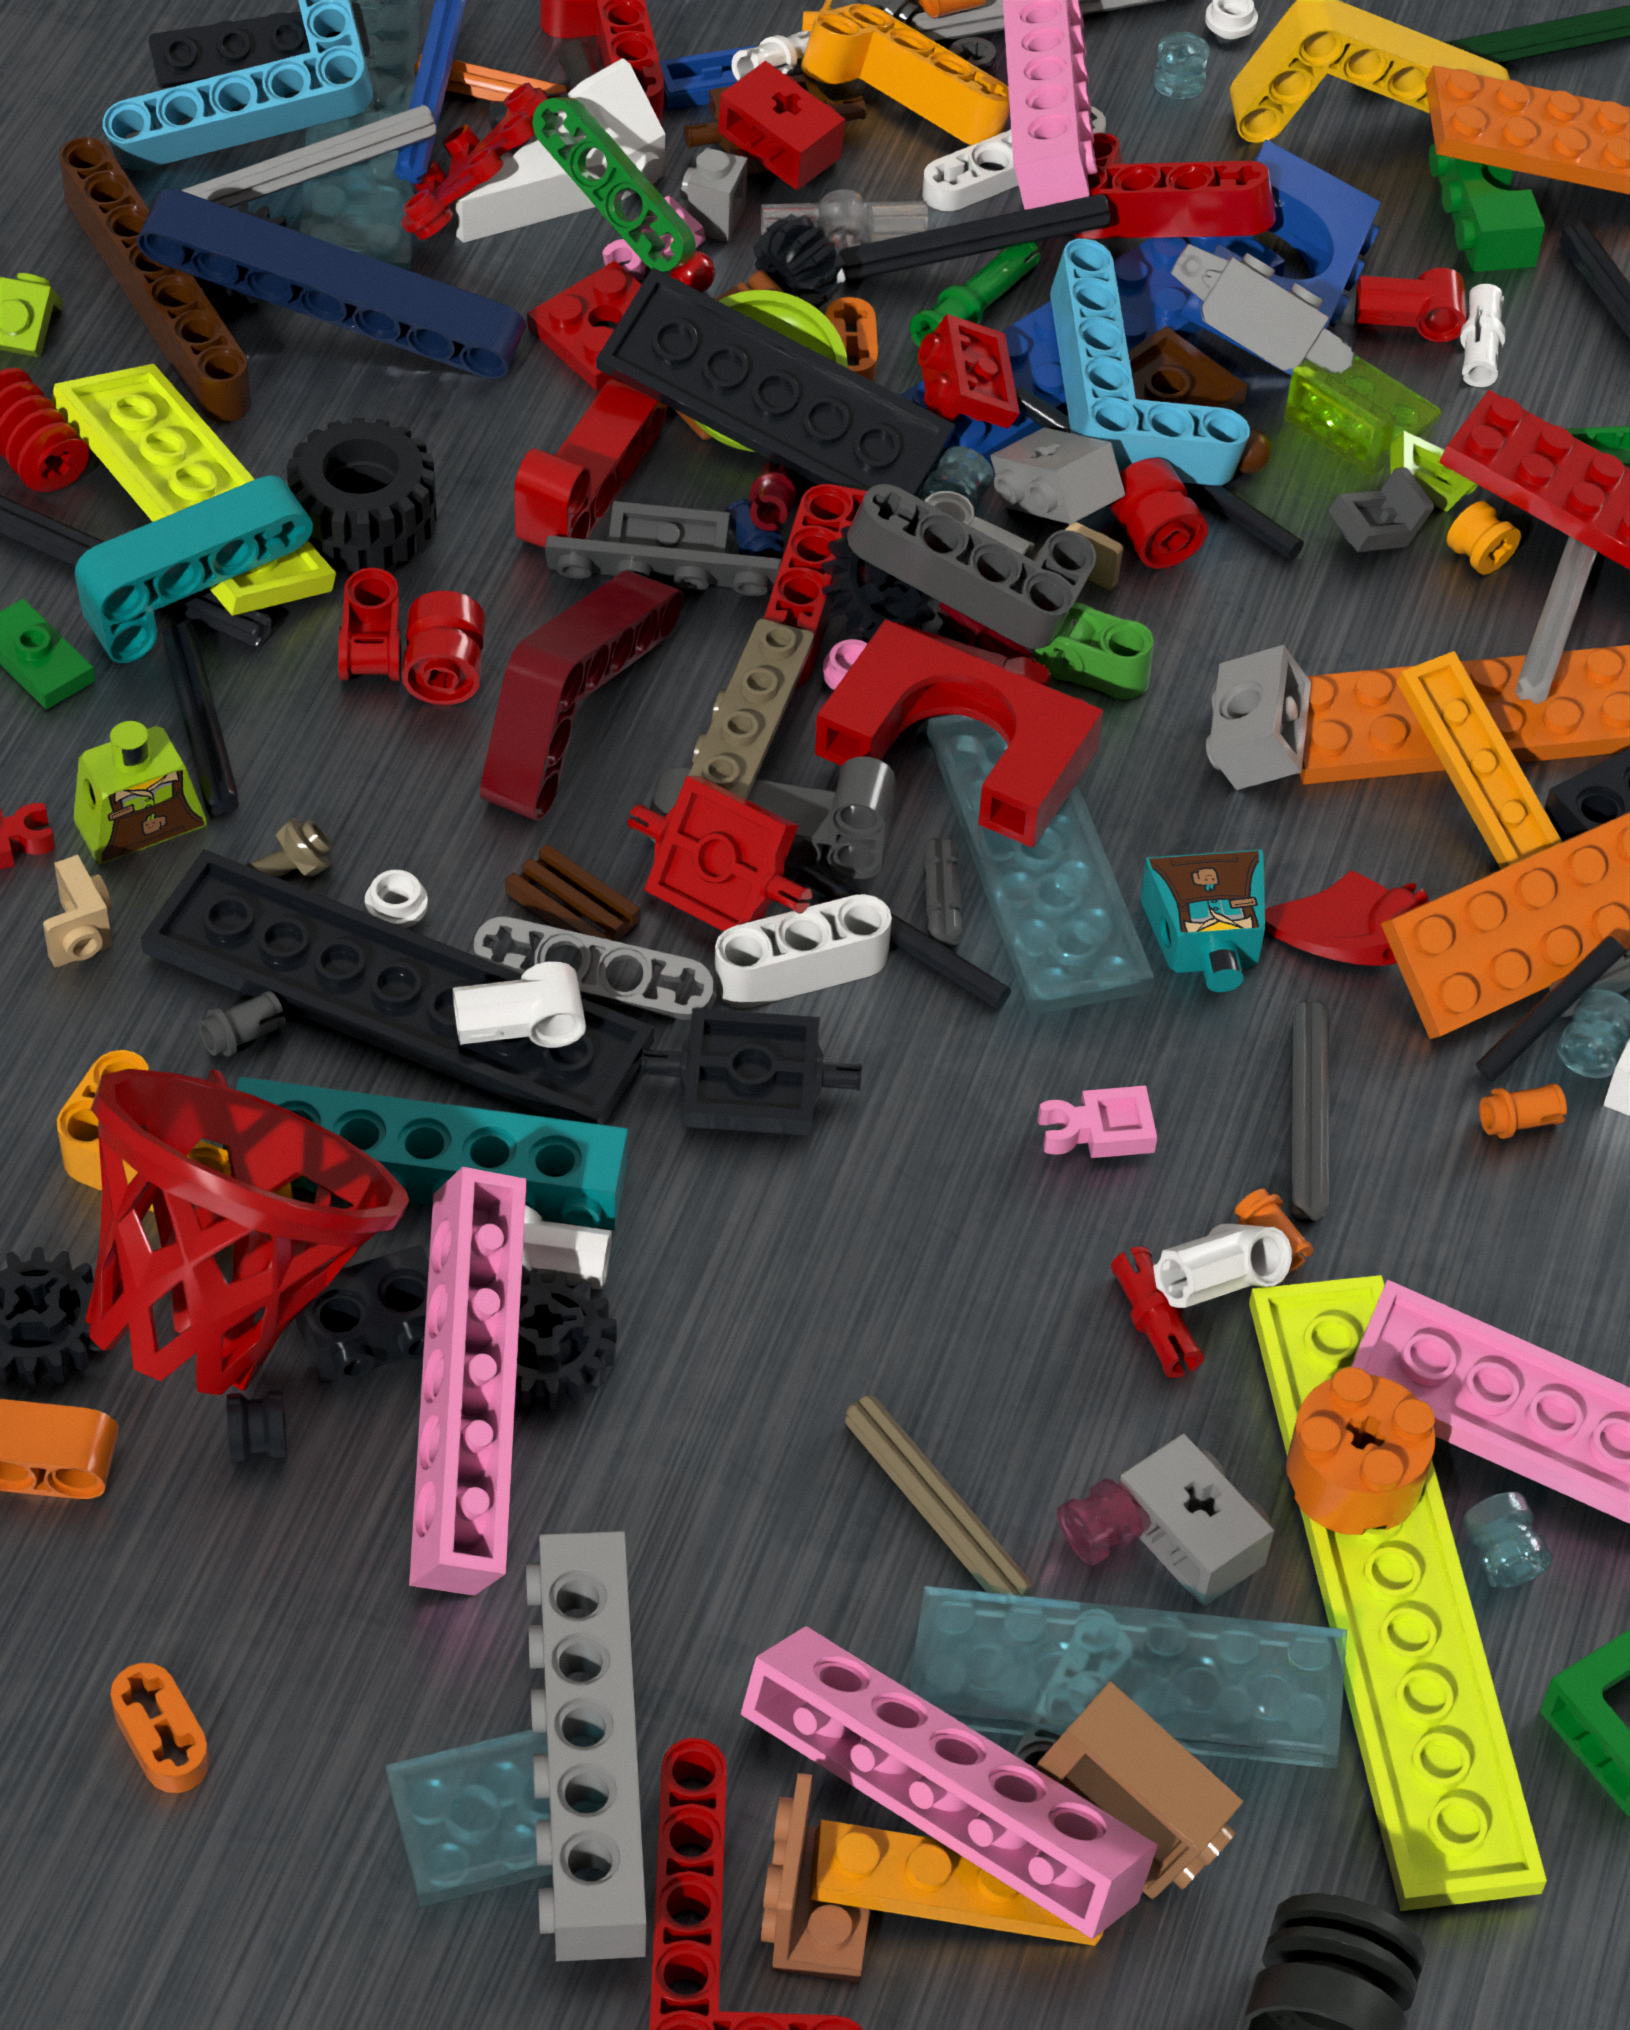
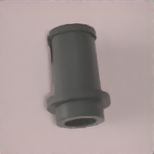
[198,991,286,1057]

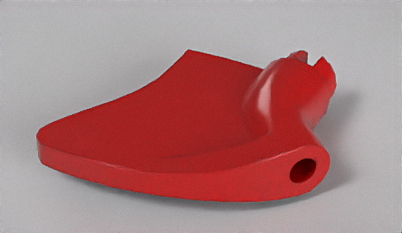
[1265,870,1429,966]

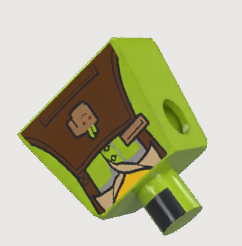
[73,721,207,865]

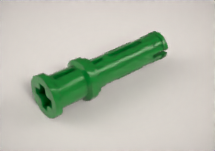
[909,242,1041,347]

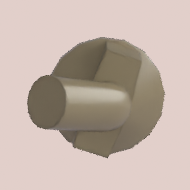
[246,818,333,878]

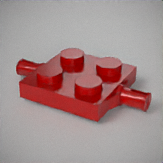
[627,776,812,932]

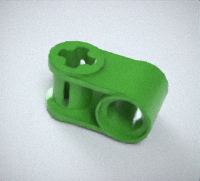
[1034,602,1154,700]

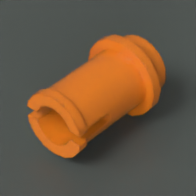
[1479,1083,1567,1139]
[1234,1188,1314,1273]

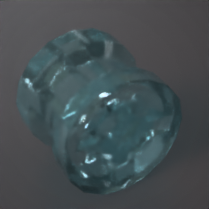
[1153,32,1210,99]
[923,446,994,511]

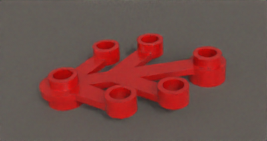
[401,82,548,240]

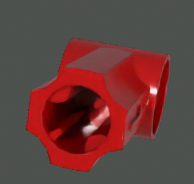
[1355,268,1466,343]

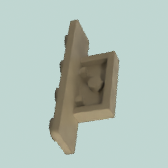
[688,619,814,800]

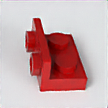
[918,314,1020,429]

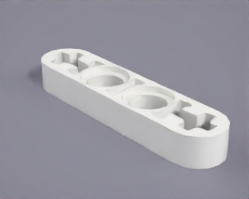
[922,106,1106,212]

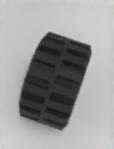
[287,418,437,572]

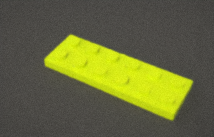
[51,364,336,616]

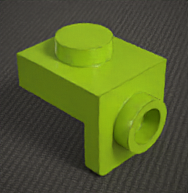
[0,273,64,358]
[1390,431,1478,512]

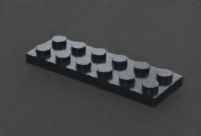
[596,267,955,497]

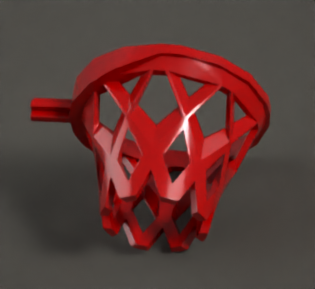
[85,1069,409,1395]

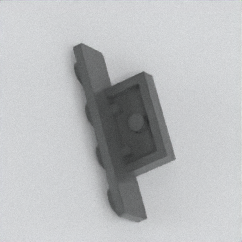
[545,501,782,596]

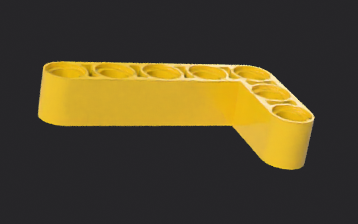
[1229,0,1510,143]

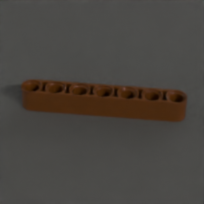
[59,137,251,423]

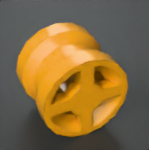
[1446,501,1521,575]

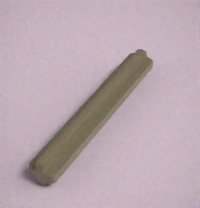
[845,1395,1033,1612]

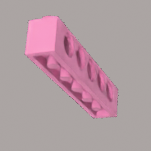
[1003,0,1097,210]
[409,1167,526,1596]
[740,1626,1158,1939]

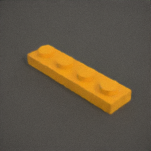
[1397,651,1562,869]
[810,1819,1104,1946]

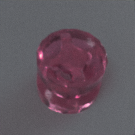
[1057,1478,1143,1566]

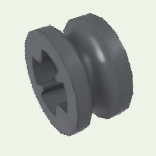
[949,37,996,77]

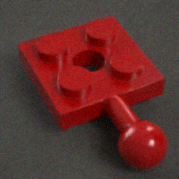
[527,250,715,391]

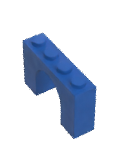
[1180,140,1381,378]

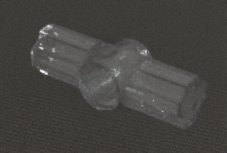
[760,189,928,254]

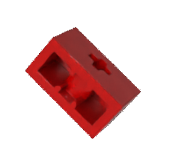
[718,60,845,191]

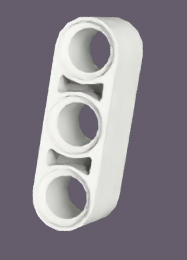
[714,894,892,1009]

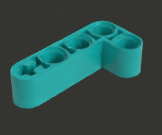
[75,475,313,663]

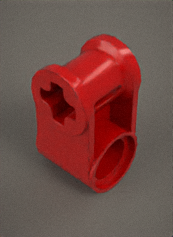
[338,567,402,681]

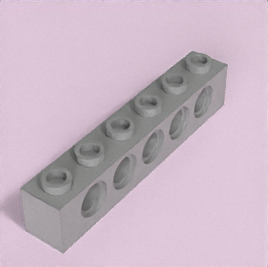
[526,1531,646,1962]

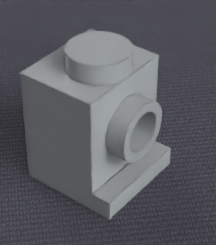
[681,148,748,243]

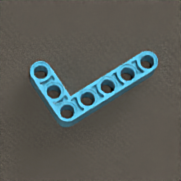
[103,0,373,170]
[1050,238,1250,485]

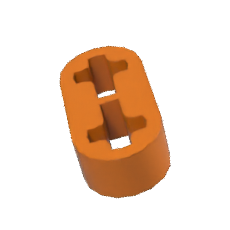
[825,297,878,382]
[110,1663,210,1793]

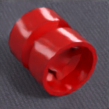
[1108,458,1208,569]
[402,590,485,705]

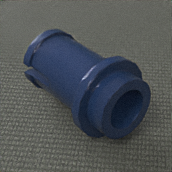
[725,499,784,559]

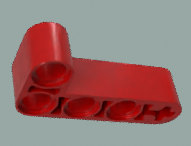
[540,0,664,128]
[1072,132,1276,239]
[514,379,667,549]
[764,484,867,688]

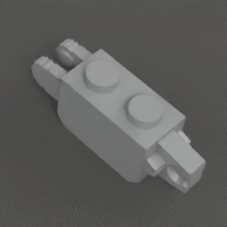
[1170,244,1355,374]

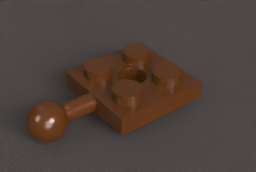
[1128,326,1273,474]

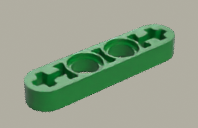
[532,97,696,272]

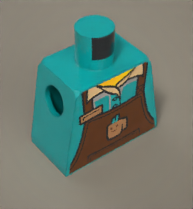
[1140,849,1265,992]

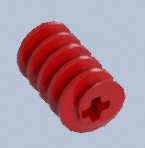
[0,367,89,492]

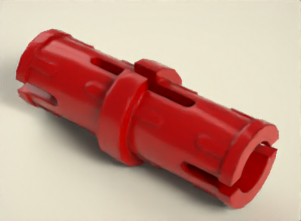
[1111,1246,1204,1378]

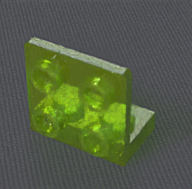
[1284,356,1441,477]

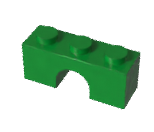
[1429,144,1545,272]

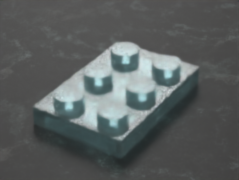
[385,1729,603,1907]

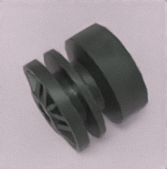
[1241,1893,1427,2030]

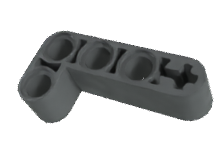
[847,484,1097,649]
[648,757,896,879]

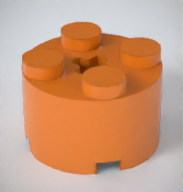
[1286,1367,1435,1535]

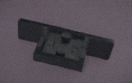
[149,3,370,88]

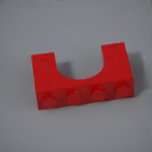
[815,619,1103,848]

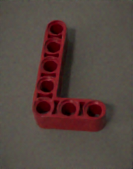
[480,570,683,822]

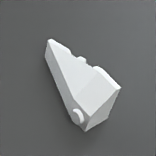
[455,58,665,243]

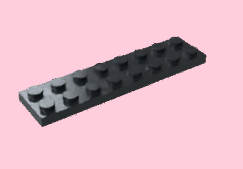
[141,849,654,1125]

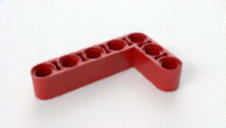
[650,1737,863,2030]

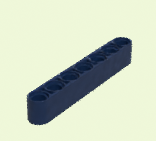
[136,189,525,379]

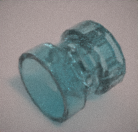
[1557,989,1630,1079]
[1462,1492,1553,1588]

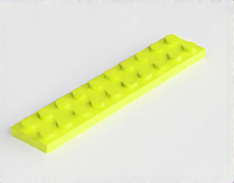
[1249,1275,1547,1911]

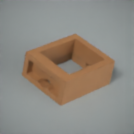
[1034,1681,1244,1900]

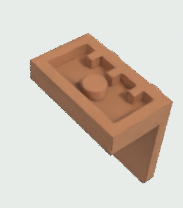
[761,1773,870,1983]

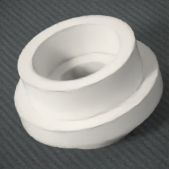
[1205,0,1258,39]
[365,870,428,928]

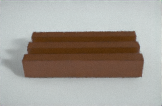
[505,844,641,942]

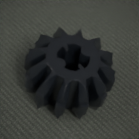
[753,214,846,308]

